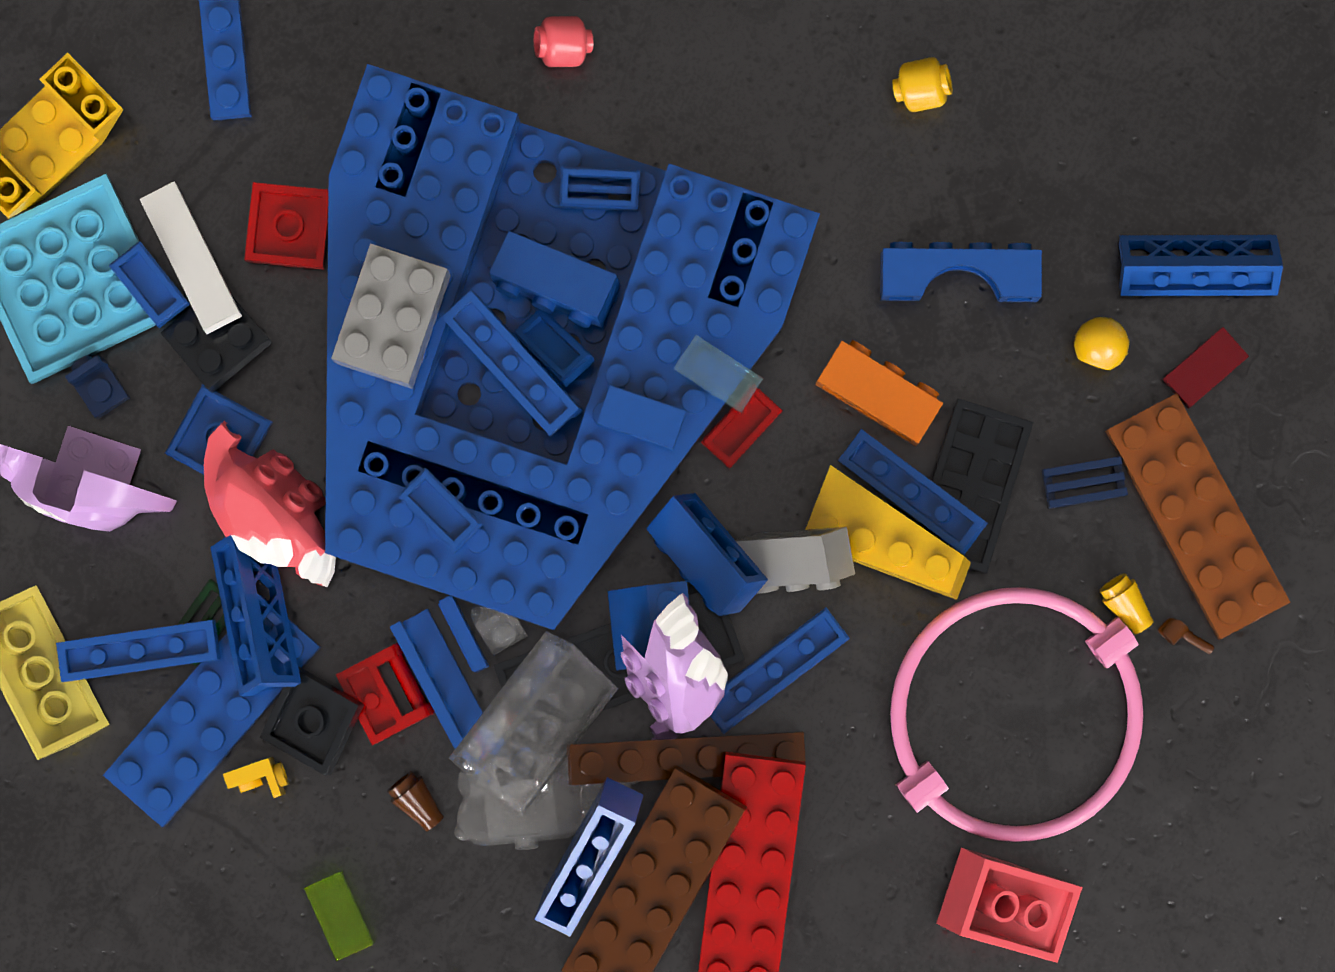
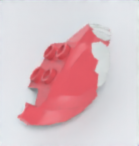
[204,421,336,587]

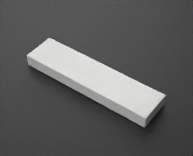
[140,181,242,334]

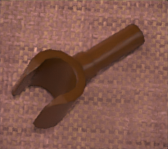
[1158,618,1214,654]

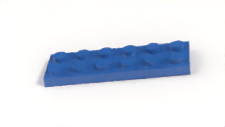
[103,595,321,827]

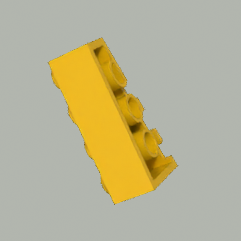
[805,465,971,600]

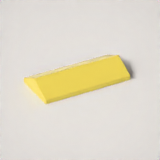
[0,585,109,760]

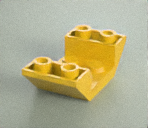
[0,52,124,219]

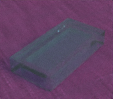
[674,335,763,413]

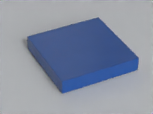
[164,384,273,475]

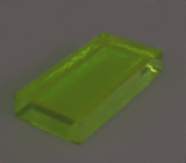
[304,871,374,961]

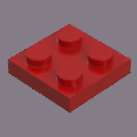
[244,182,328,270]

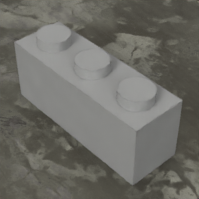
[735,527,855,593]

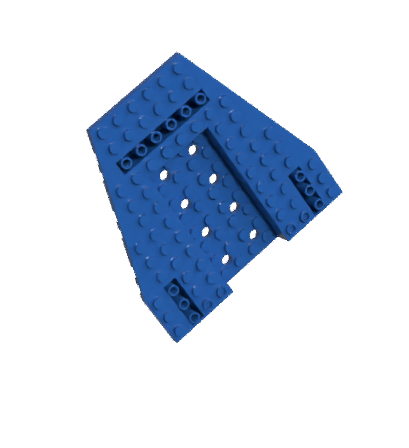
[325,64,820,630]

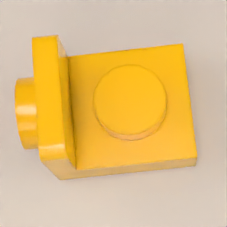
[223,757,289,798]

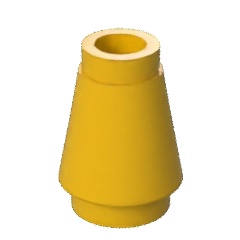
[1100,573,1154,634]

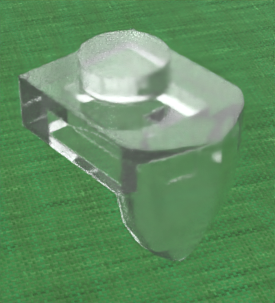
[471,603,528,656]

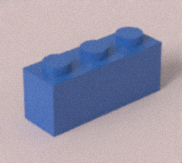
[489,231,621,328]
[646,493,768,616]

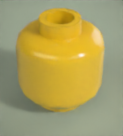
[892,57,953,112]

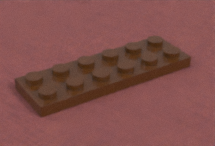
[561,766,747,972]

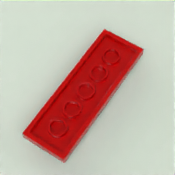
[698,752,806,972]

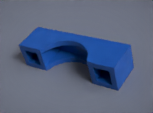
[880,242,1042,302]

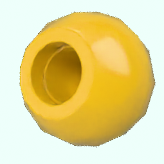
[1074,317,1129,370]

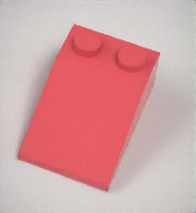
[936,848,1082,963]

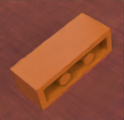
[815,340,943,447]

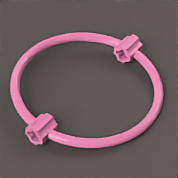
[890,587,1143,842]

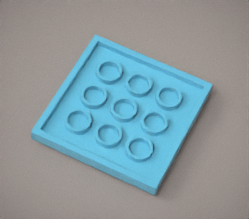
[0,174,156,384]

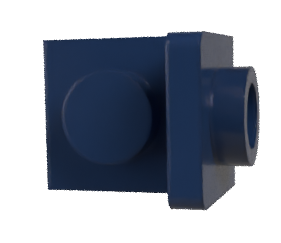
[65,354,130,419]

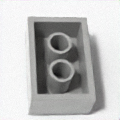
[331,244,451,389]

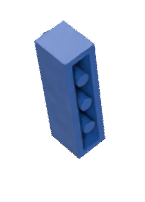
[534,777,644,936]

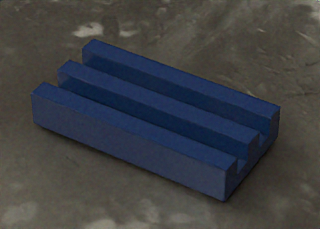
[1042,456,1128,509]

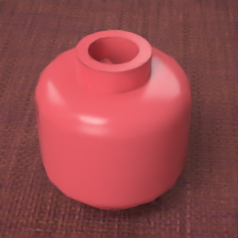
[533,16,593,67]

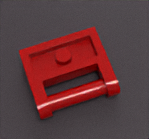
[336,643,435,745]

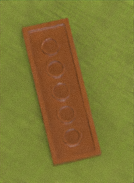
[1105,393,1290,640]

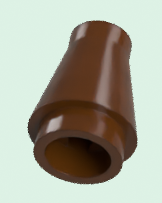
[387,771,444,832]

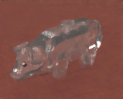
[454,754,639,850]

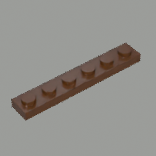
[567,732,806,785]

